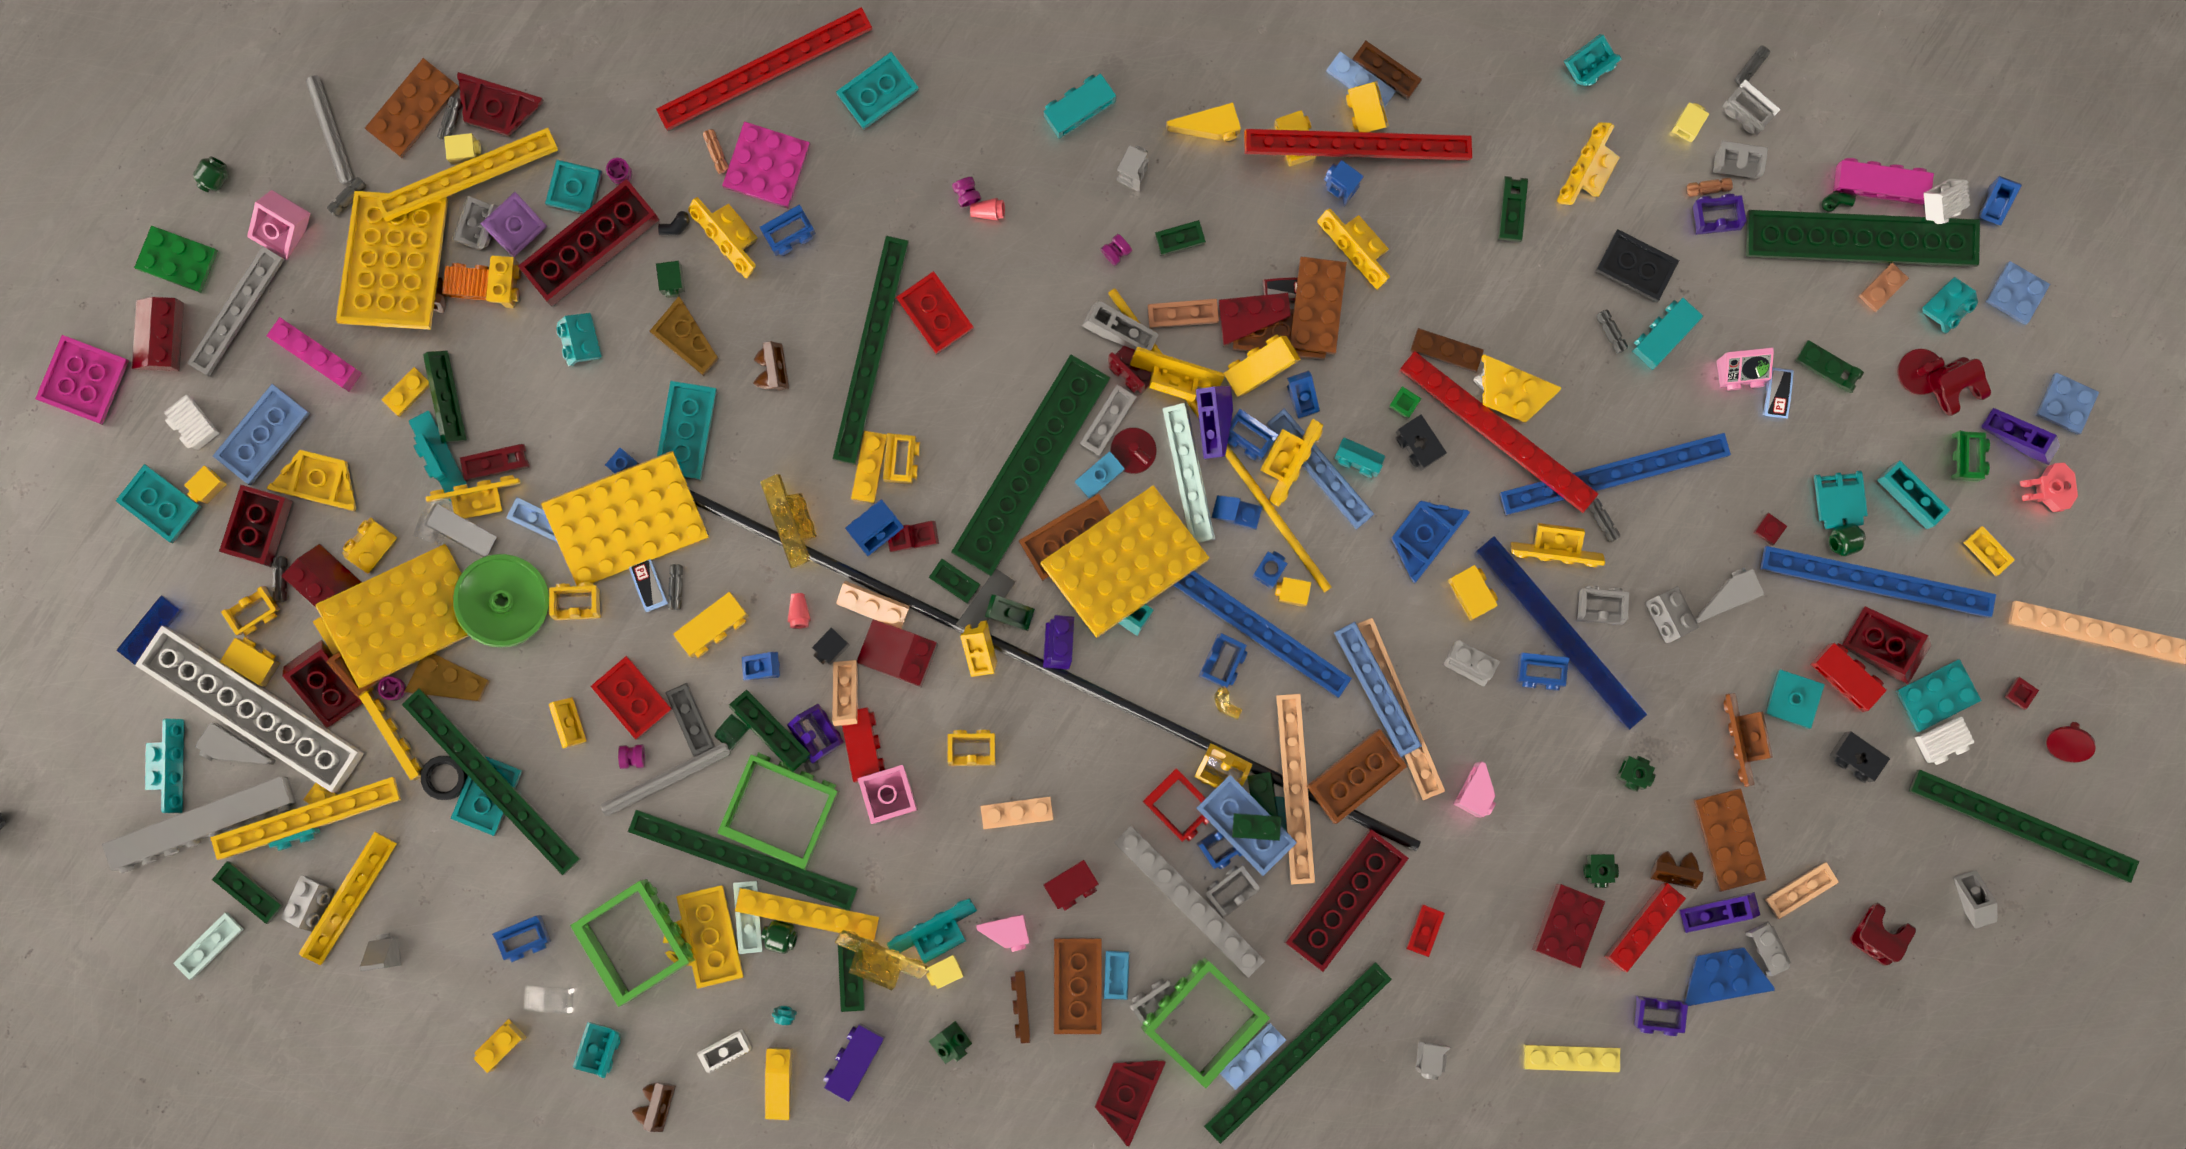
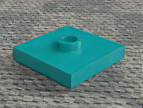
[545,160,602,214]
[1765,670,1825,729]

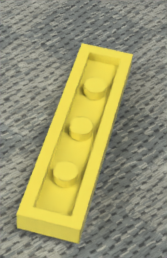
[1524,1045,1620,1072]

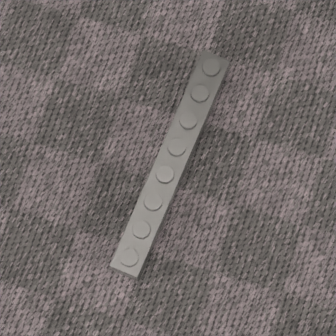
[102,776,296,873]
[1114,826,1265,978]

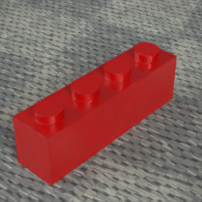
[1604,883,1686,972]

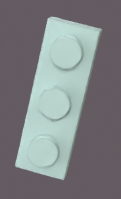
[733,881,763,954]
[173,912,243,980]

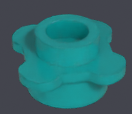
[772,1006,797,1025]

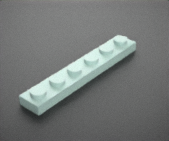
[1163,403,1215,543]

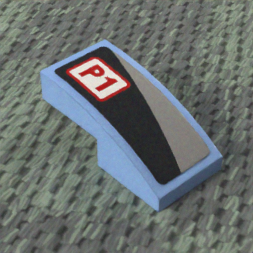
[1763,367,1794,419]
[629,559,668,612]

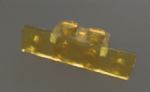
[761,474,817,568]
[835,930,928,991]

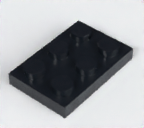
[1596,229,1680,302]

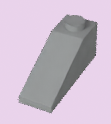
[1082,300,1159,350]
[1695,568,1765,623]
[195,722,276,765]
[360,933,401,971]

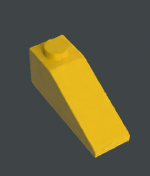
[1166,103,1241,141]
[765,1047,793,1120]

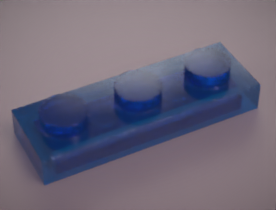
[117,595,182,665]

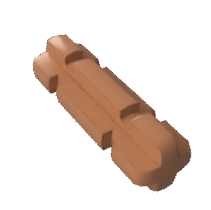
[703,129,728,174]
[1687,178,1733,197]

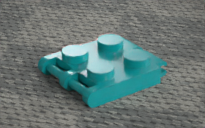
[1814,471,1868,529]

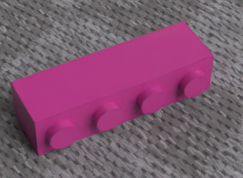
[1833,158,1934,205]
[266,317,362,392]

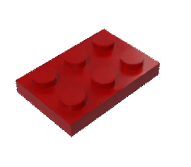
[896,271,974,355]
[590,656,673,740]

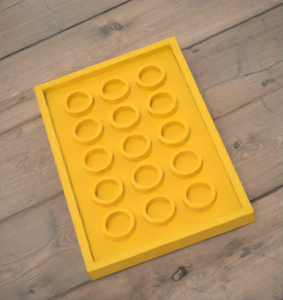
[336,191,448,330]
[541,451,709,586]
[1041,485,1209,638]
[316,544,469,689]

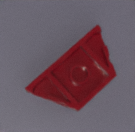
[457,72,544,137]
[1095,1060,1166,1147]

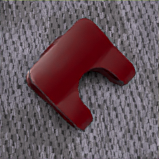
[1927,357,1991,416]
[1850,902,1916,966]

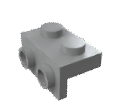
[452,196,498,250]
[1646,586,1699,643]
[281,875,334,932]
[1130,978,1185,1025]

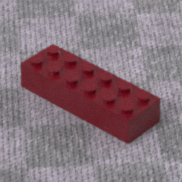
[518,179,660,307]
[1284,829,1409,972]

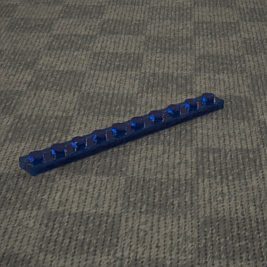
[1476,536,1647,730]

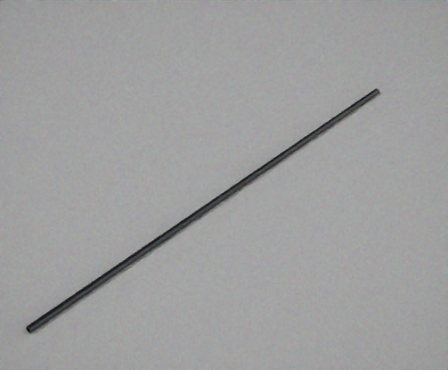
[689,489,1421,852]

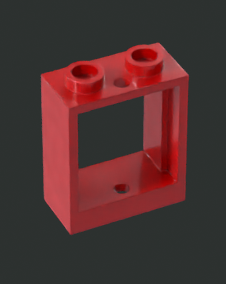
[1142,768,1209,842]

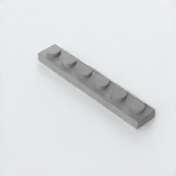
[187,246,284,376]

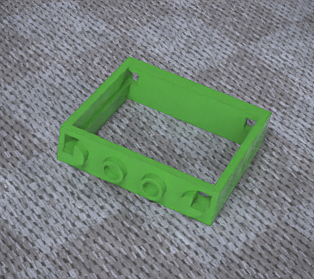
[717,752,840,870]
[570,879,695,1007]
[1141,957,1270,1088]

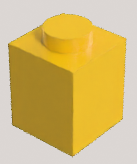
[184,465,227,504]
[1275,577,1311,607]

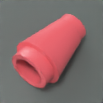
[970,198,1005,221]
[787,593,811,629]

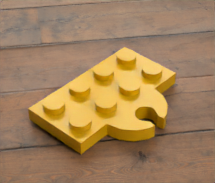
[663,885,744,989]

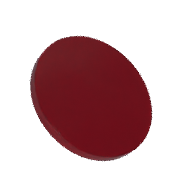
[1898,349,1945,395]
[1110,428,1157,474]
[2046,722,2096,763]

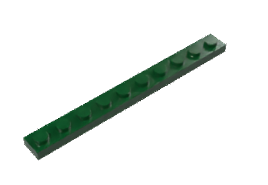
[832,236,909,465]
[402,688,581,875]
[1909,769,2140,883]
[628,810,858,911]
[1204,962,1392,1144]

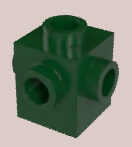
[1616,756,1656,792]
[1583,854,1619,888]
[929,1021,972,1064]

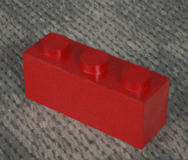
[1810,643,1887,712]
[842,707,885,783]

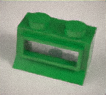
[1951,430,1990,481]

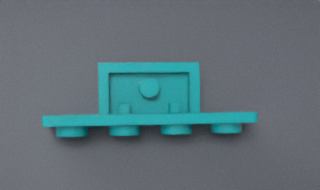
[409,411,469,502]
[145,718,184,813]
[887,899,977,964]

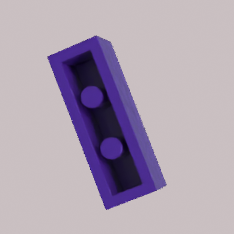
[823,1024,885,1102]

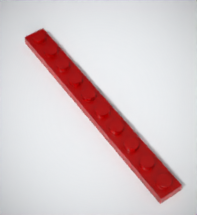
[656,7,873,131]
[1244,129,1472,160]
[1400,351,1598,513]

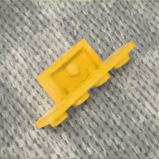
[1557,122,1620,205]
[688,197,758,278]
[1317,208,1390,290]
[1130,347,1225,401]
[1260,419,1323,507]
[426,475,521,519]
[1510,523,1605,567]

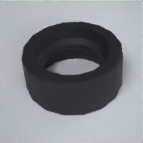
[421,756,468,800]

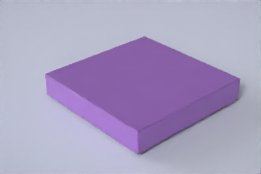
[480,192,547,257]

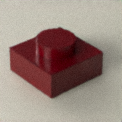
[1754,512,1787,546]
[2004,677,2039,710]

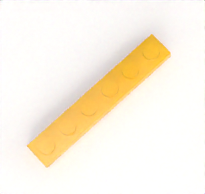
[299,831,397,965]
[735,888,879,940]

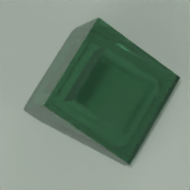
[714,714,750,750]

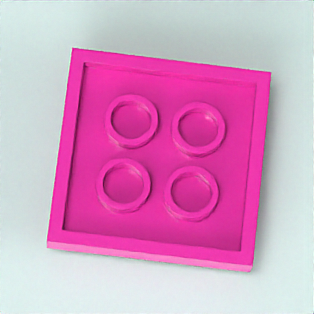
[722,121,810,209]
[35,335,129,425]

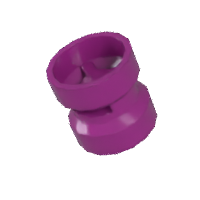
[606,158,632,185]
[952,177,981,207]
[1100,234,1132,266]
[378,676,406,701]
[618,744,645,769]

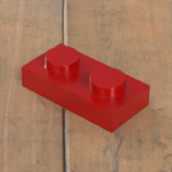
[1406,904,1445,957]

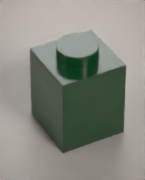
[656,260,685,298]

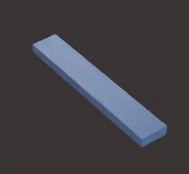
[1266,408,1374,530]
[1334,622,1422,757]

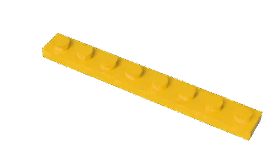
[376,128,558,222]
[312,616,423,781]
[210,777,401,860]

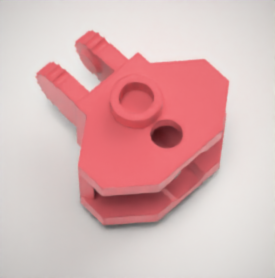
[2020,462,2078,512]

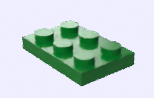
[134,225,218,293]

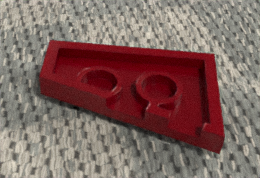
[1219,293,1291,347]

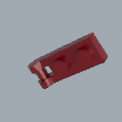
[460,444,529,481]

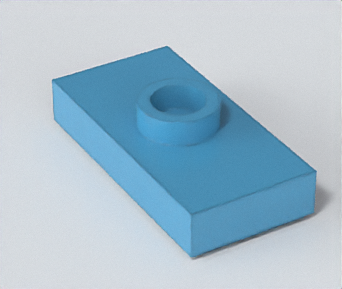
[1075,451,1125,499]
[1104,951,1129,1000]

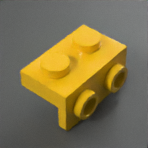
[486,256,522,308]
[342,517,397,574]

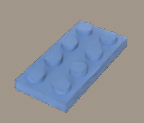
[213,384,310,486]
[1196,775,1297,876]

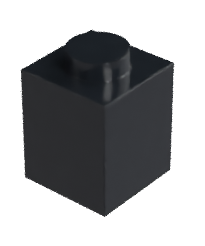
[812,627,850,665]

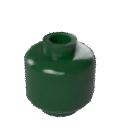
[193,156,228,192]
[1829,523,1866,556]
[761,920,798,954]

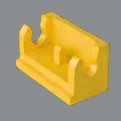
[960,620,997,677]

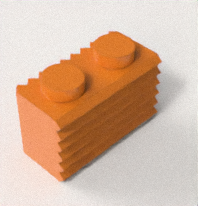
[442,263,489,301]

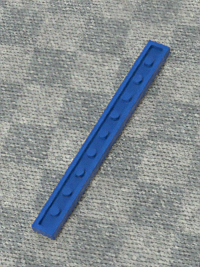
[1499,433,1731,516]
[1760,546,1996,618]
[1173,571,1352,698]

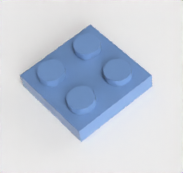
[1985,261,2050,325]
[2036,373,2099,435]

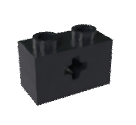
[1395,414,1447,471]
[1830,731,1890,783]

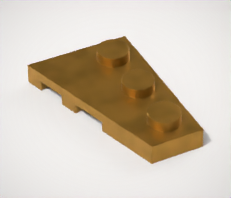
[649,296,719,376]
[404,653,490,701]

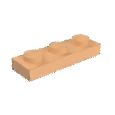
[836,581,910,629]
[832,660,858,726]
[980,797,1053,829]
[1765,862,1839,919]

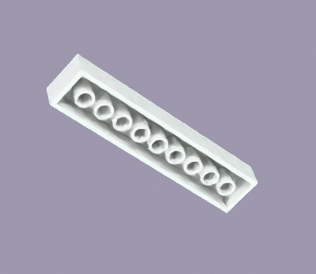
[135,626,364,793]

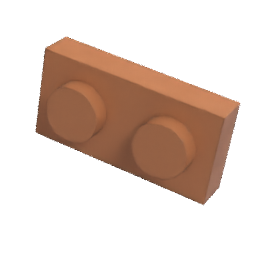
[1859,262,1909,312]

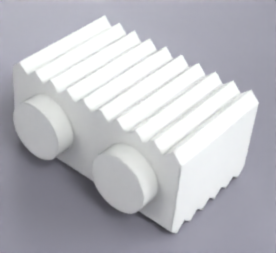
[1924,179,1971,224]
[164,395,220,450]
[1914,717,1974,765]
[697,1029,752,1073]

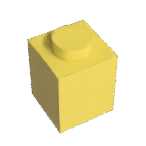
[1672,102,1709,142]
[444,133,481,164]
[926,955,964,989]

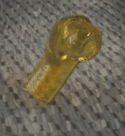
[1214,688,1242,720]

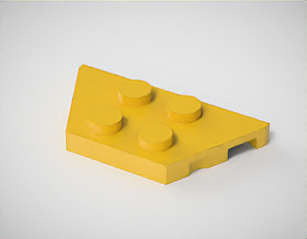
[1482,354,1561,423]
[267,450,356,512]

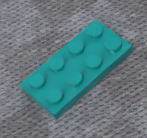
[657,381,717,480]

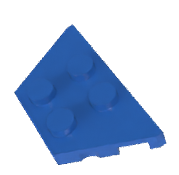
[1391,501,1470,583]
[1684,947,1775,1006]

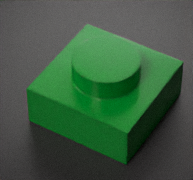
[1389,386,1422,419]

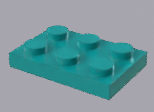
[836,52,919,130]
[115,464,202,544]
[1895,659,1982,732]
[450,755,523,836]

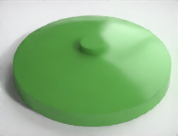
[453,554,549,647]

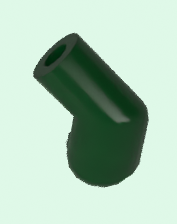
[1822,191,1856,212]

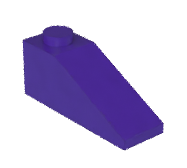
[1196,386,1233,459]
[1982,408,2060,465]
[1680,892,1761,933]

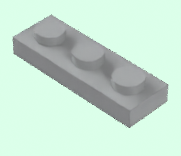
[1080,385,1137,456]

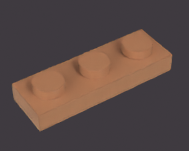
[1148,299,1219,329]

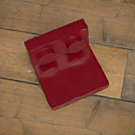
[1108,346,1152,395]

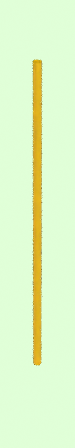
[1108,288,1332,593]

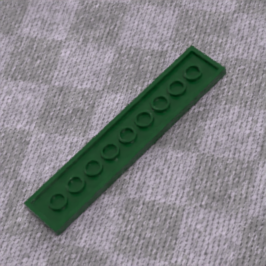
[1746,210,1980,267]
[951,354,1111,576]

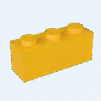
[1223,335,1301,397]
[673,592,749,658]

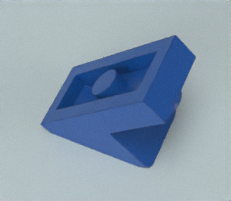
[1979,176,2022,226]
[1287,371,1320,419]
[1211,495,1262,530]
[742,652,780,680]

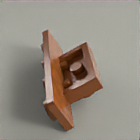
[1724,693,1773,787]

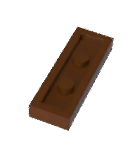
[1352,40,1422,99]
[1410,328,1484,373]
[1011,970,1031,1044]

